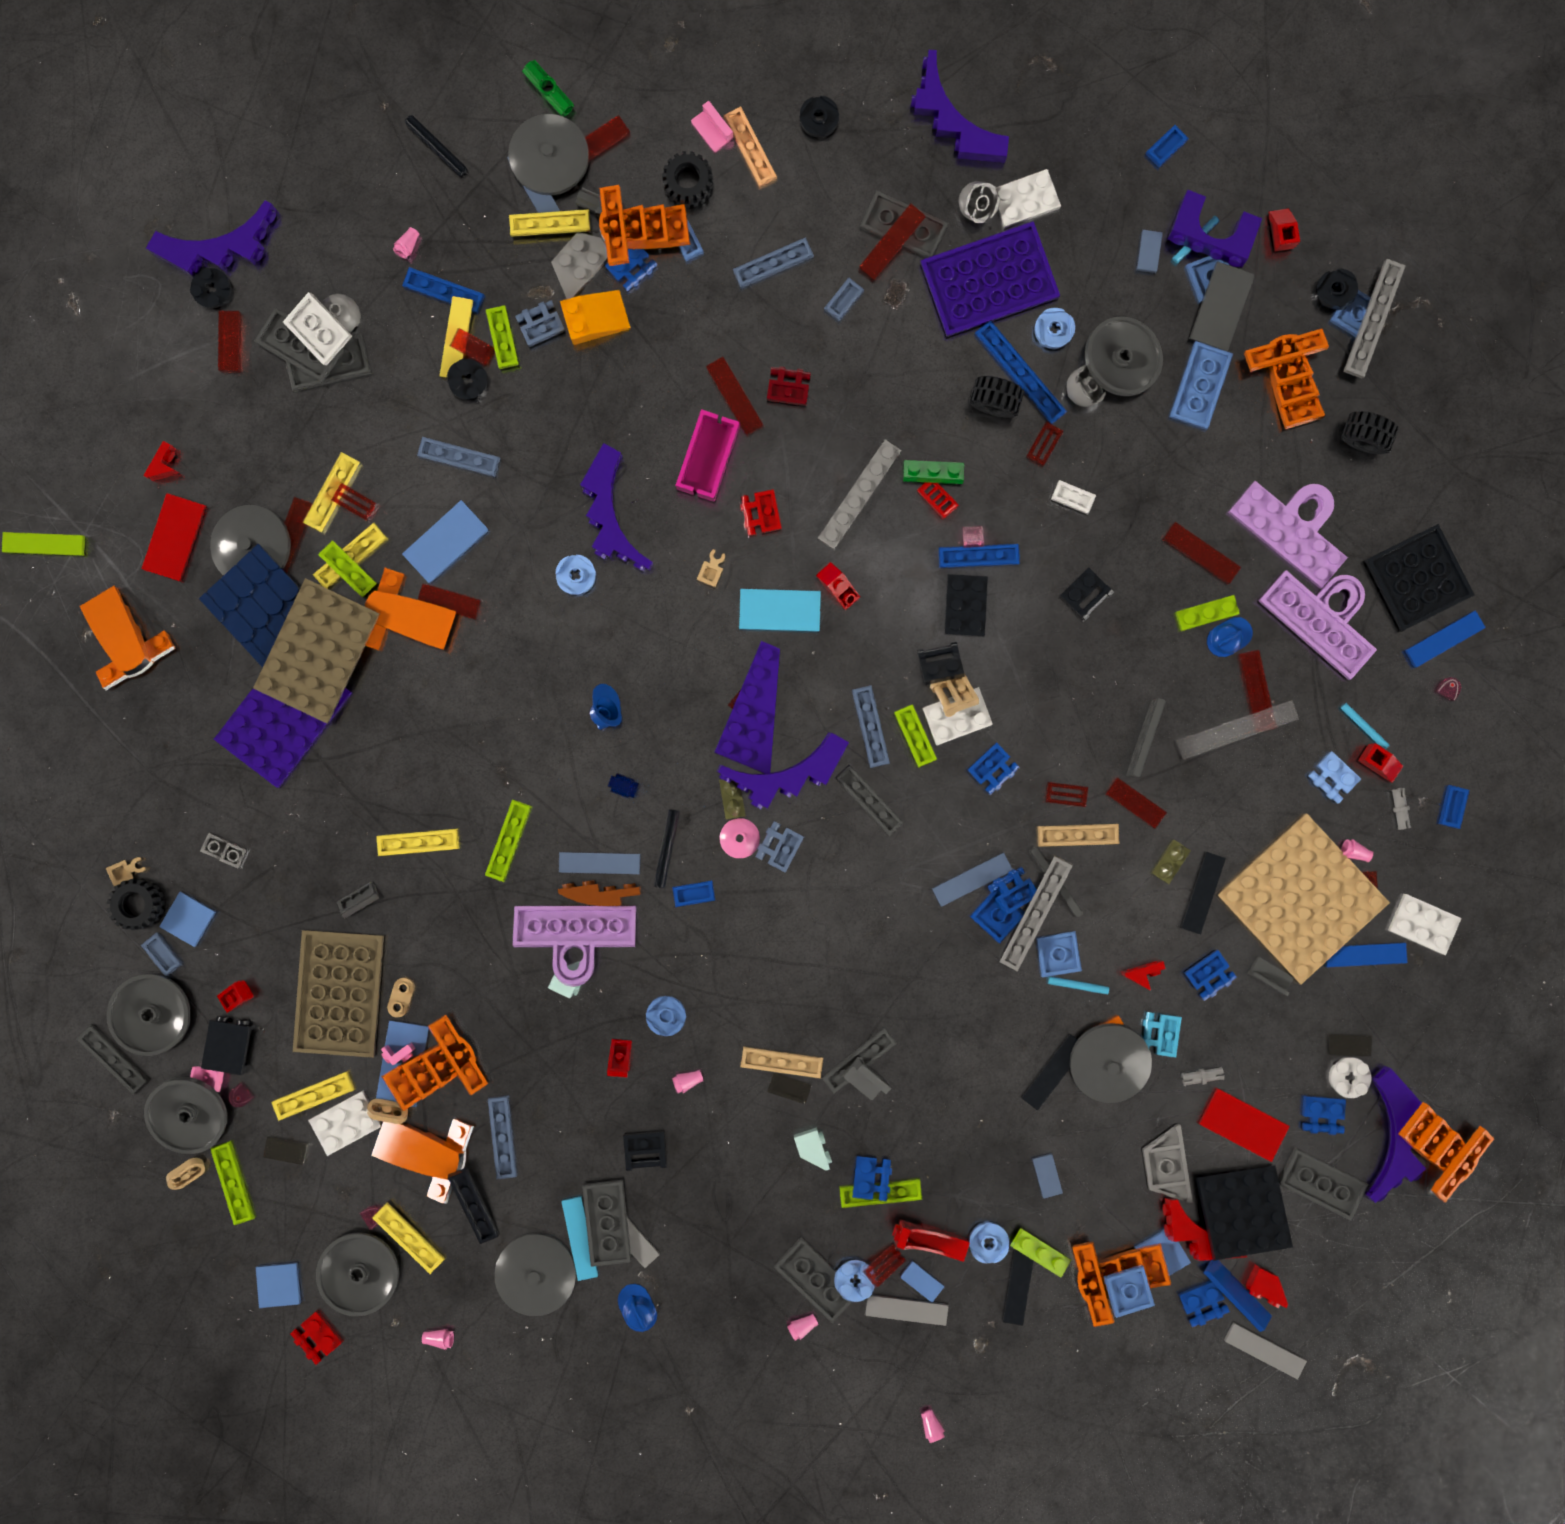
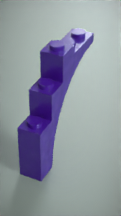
[911,50,1009,163]
[146,200,277,277]
[580,443,654,572]
[716,732,849,809]
[1365,1066,1426,1203]

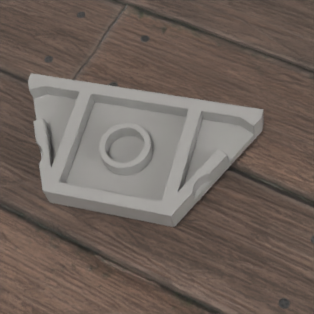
[551,232,608,299]
[1142,1124,1193,1203]

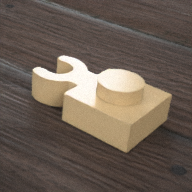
[697,549,725,588]
[106,857,146,887]

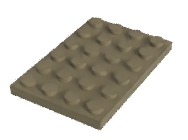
[253,578,380,723]
[293,930,384,1057]

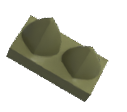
[719,779,746,819]
[1151,840,1191,884]

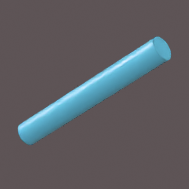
[1172,216,1220,264]
[1341,703,1390,750]
[1048,976,1109,995]

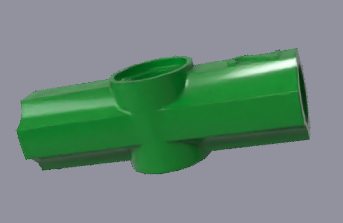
[522,60,575,117]

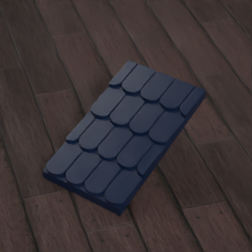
[199,544,300,668]

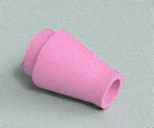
[393,227,420,259]
[1341,839,1373,862]
[672,1070,703,1093]
[787,1314,819,1341]
[422,1329,454,1350]
[921,1410,945,1443]

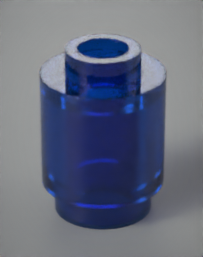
[608,773,639,798]

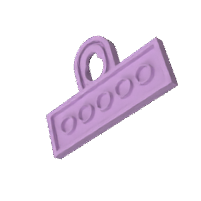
[1228,481,1348,589]
[1258,570,1377,680]
[513,906,636,987]

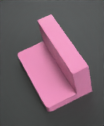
[691,101,733,152]

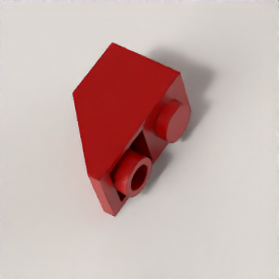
[1268,208,1301,251]
[816,562,860,610]
[1358,743,1403,783]
[1245,1264,1288,1308]

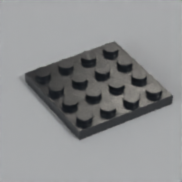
[1365,524,1475,632]
[1196,1165,1293,1261]

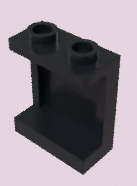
[201,1016,254,1075]

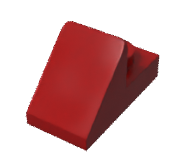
[143,441,179,481]
[1121,960,1166,990]
[217,980,254,1013]
[607,1039,632,1077]

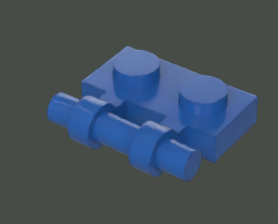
[605,249,657,291]
[967,743,1020,795]
[988,867,1037,916]
[1184,950,1237,1001]
[1302,1095,1346,1135]
[852,1156,892,1202]
[1178,1280,1230,1327]

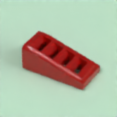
[917,482,959,520]

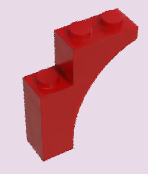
[1163,1198,1247,1261]
[892,1219,970,1262]

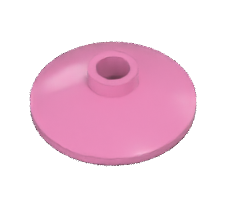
[720,818,760,858]

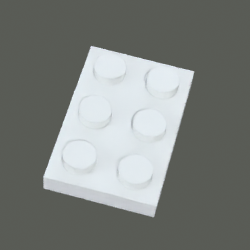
[995,169,1061,229]
[283,292,352,365]
[922,687,993,746]
[1388,894,1462,955]
[308,1090,382,1156]

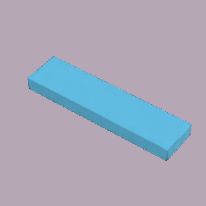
[561,1196,598,1281]

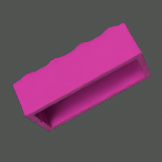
[675,409,740,502]

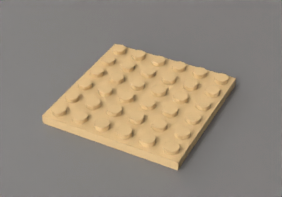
[1217,813,1390,985]

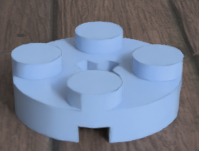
[1034,308,1075,349]
[556,555,596,596]
[969,1221,1009,1264]
[834,1260,876,1302]

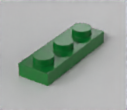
[903,460,964,484]

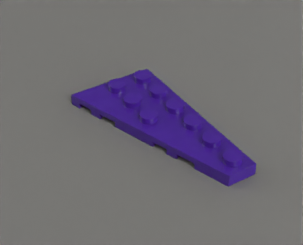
[715,641,780,774]

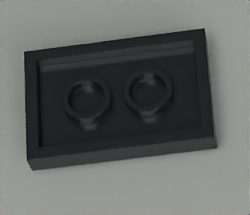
[944,574,988,637]

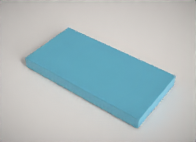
[739,589,821,632]

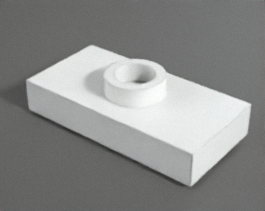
[1051,480,1096,515]

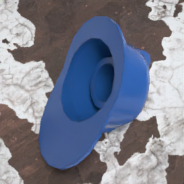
[1207,617,1253,657]
[590,684,622,730]
[618,1284,657,1332]

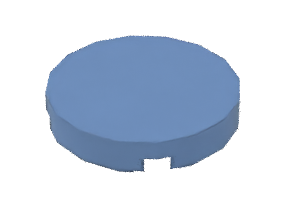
[646,996,686,1036]

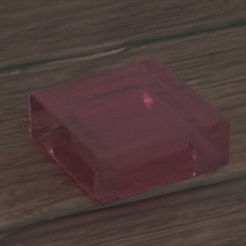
[962,526,984,548]

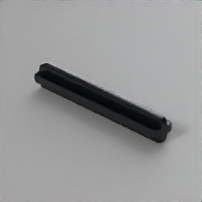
[405,115,467,176]
[654,809,679,888]

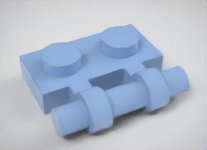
[1308,751,1361,804]

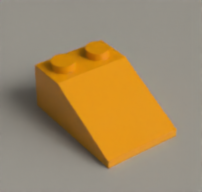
[560,290,631,345]

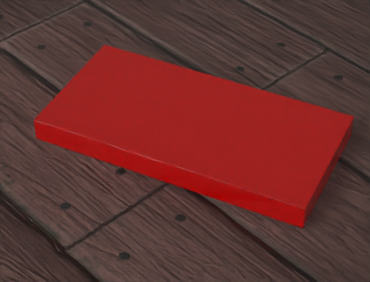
[141,493,207,582]
[1198,1088,1290,1162]

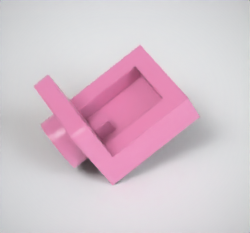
[381,1042,416,1065]
[190,1066,224,1092]

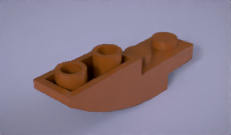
[558,880,641,906]

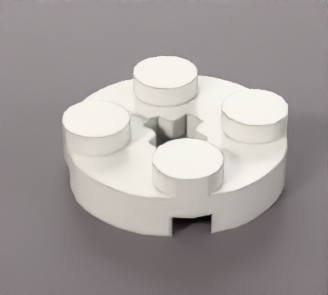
[1329,1057,1371,1098]

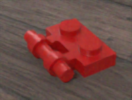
[740,489,782,536]
[290,1310,343,1365]

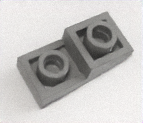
[200,832,247,868]

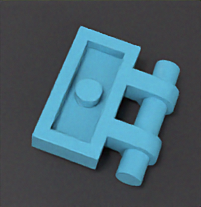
[1142,1012,1182,1057]

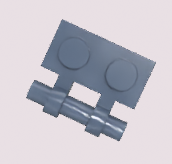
[515,300,565,347]
[755,821,804,873]

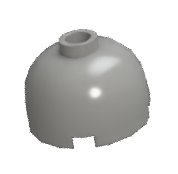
[958,181,1000,223]
[322,293,361,333]
[1067,365,1106,407]

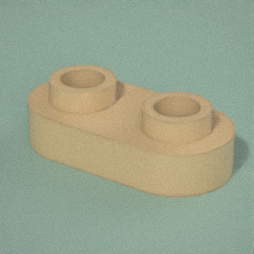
[387,977,415,1017]
[367,1099,408,1124]
[166,1158,205,1190]

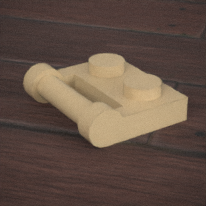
[930,673,979,717]

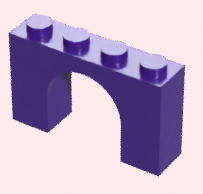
[1168,190,1262,268]

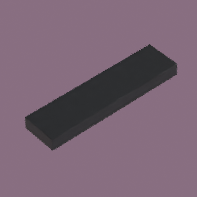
[1180,852,1226,935]
[1021,1034,1078,1111]
[448,1167,499,1244]
[1002,1249,1034,1326]

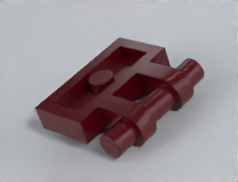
[767,366,811,406]

